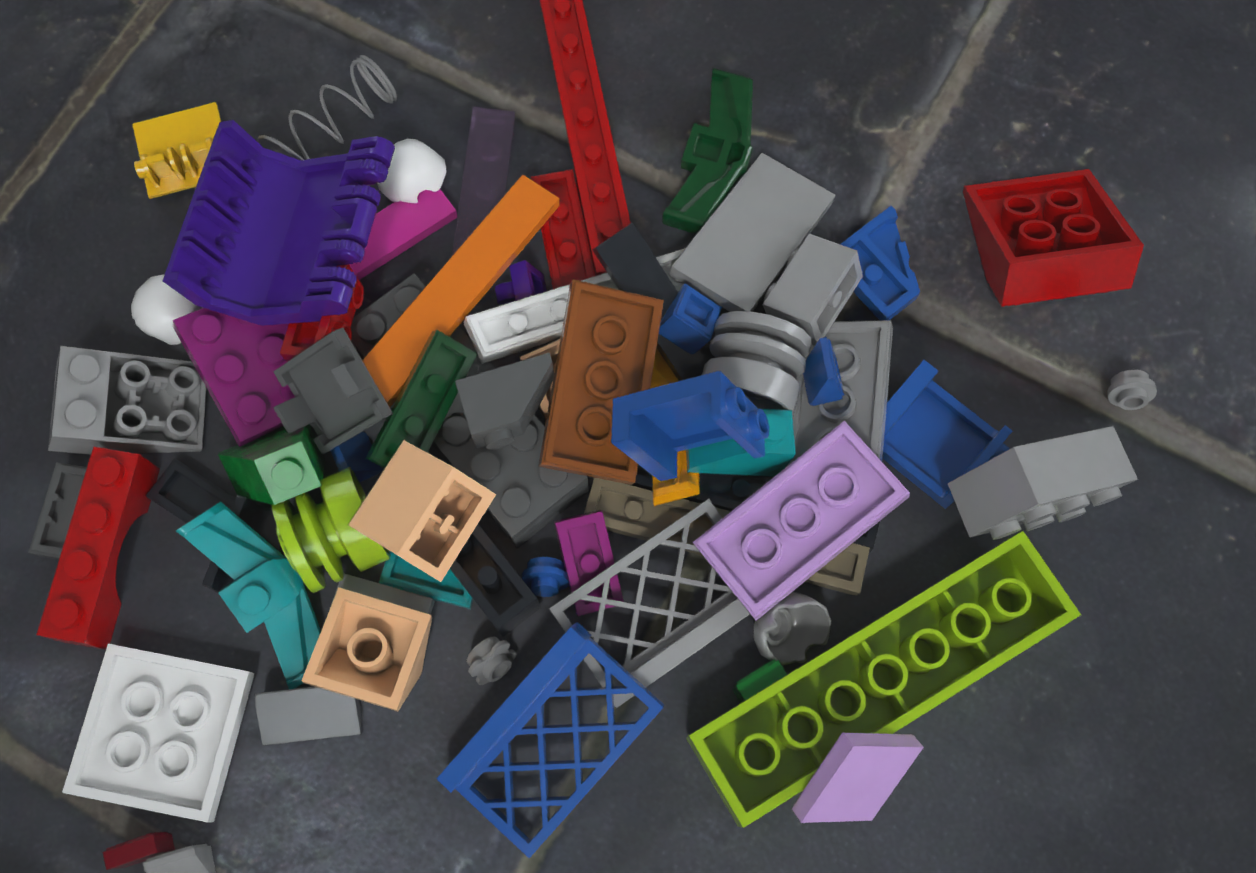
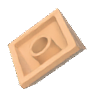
[301,587,432,712]

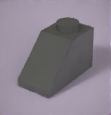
[455,353,554,449]

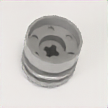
[702,311,811,418]

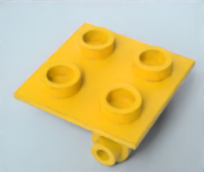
[132,102,221,199]

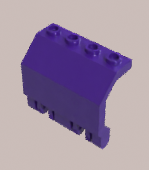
[162,120,395,326]

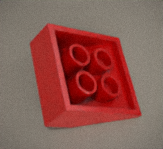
[963,169,1144,307]

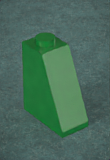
[218,424,325,505]

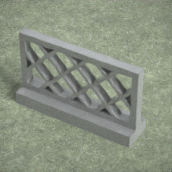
[549,499,750,708]

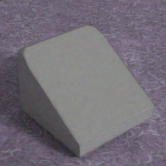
[143,844,216,873]

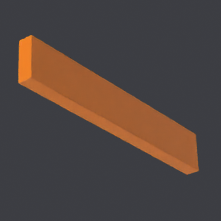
[362,175,559,408]

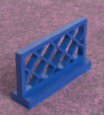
[436,622,664,858]

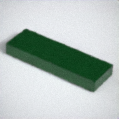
[366,330,477,468]

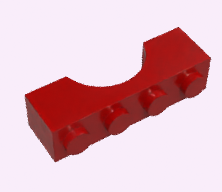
[36,446,160,650]

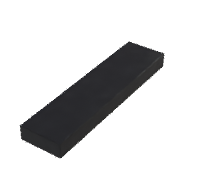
[592,222,715,381]

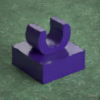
[495,260,546,305]

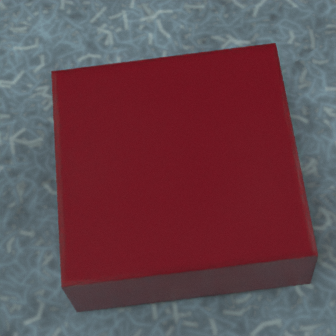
[102,832,175,870]

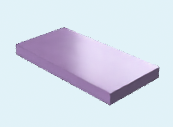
[693,421,910,621]

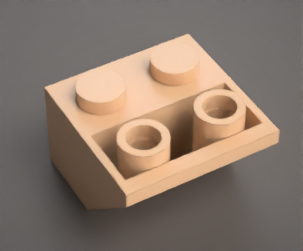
[348,440,496,582]

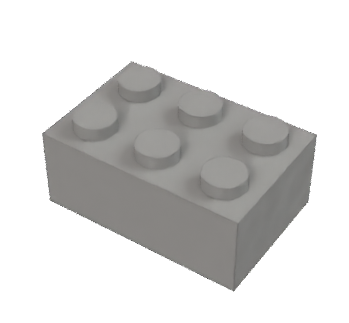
[947,426,1138,540]

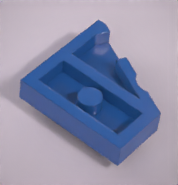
[840,206,920,321]

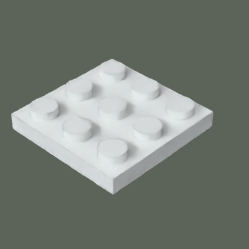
[62,644,255,823]

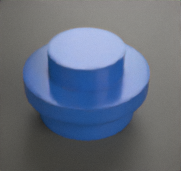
[521,557,569,597]

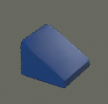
[659,283,722,354]
[803,337,844,406]
[330,432,382,482]

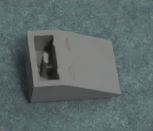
[48,346,206,455]

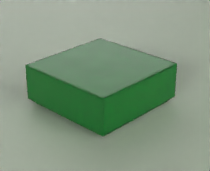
[732,659,787,704]

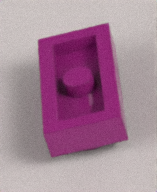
[554,510,624,616]

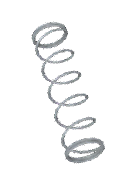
[195,55,397,189]

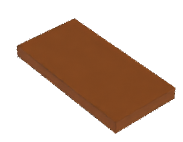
[538,279,664,485]

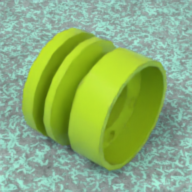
[271,467,391,593]

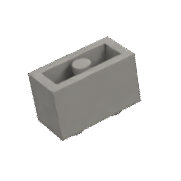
[763,234,863,346]

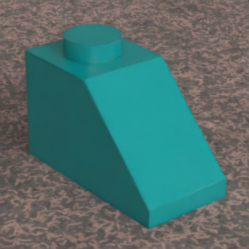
[686,408,796,477]

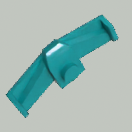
[176,501,321,689]

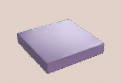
[792,732,924,823]

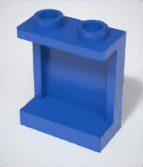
[883,360,1013,509]
[611,371,769,481]

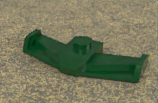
[662,68,753,233]

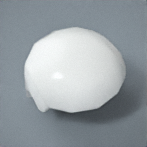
[377,139,447,204]
[131,274,203,345]

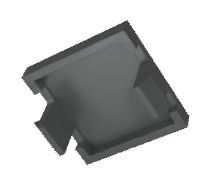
[273,327,393,455]

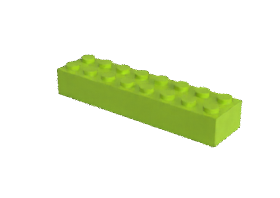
[686,531,1081,828]

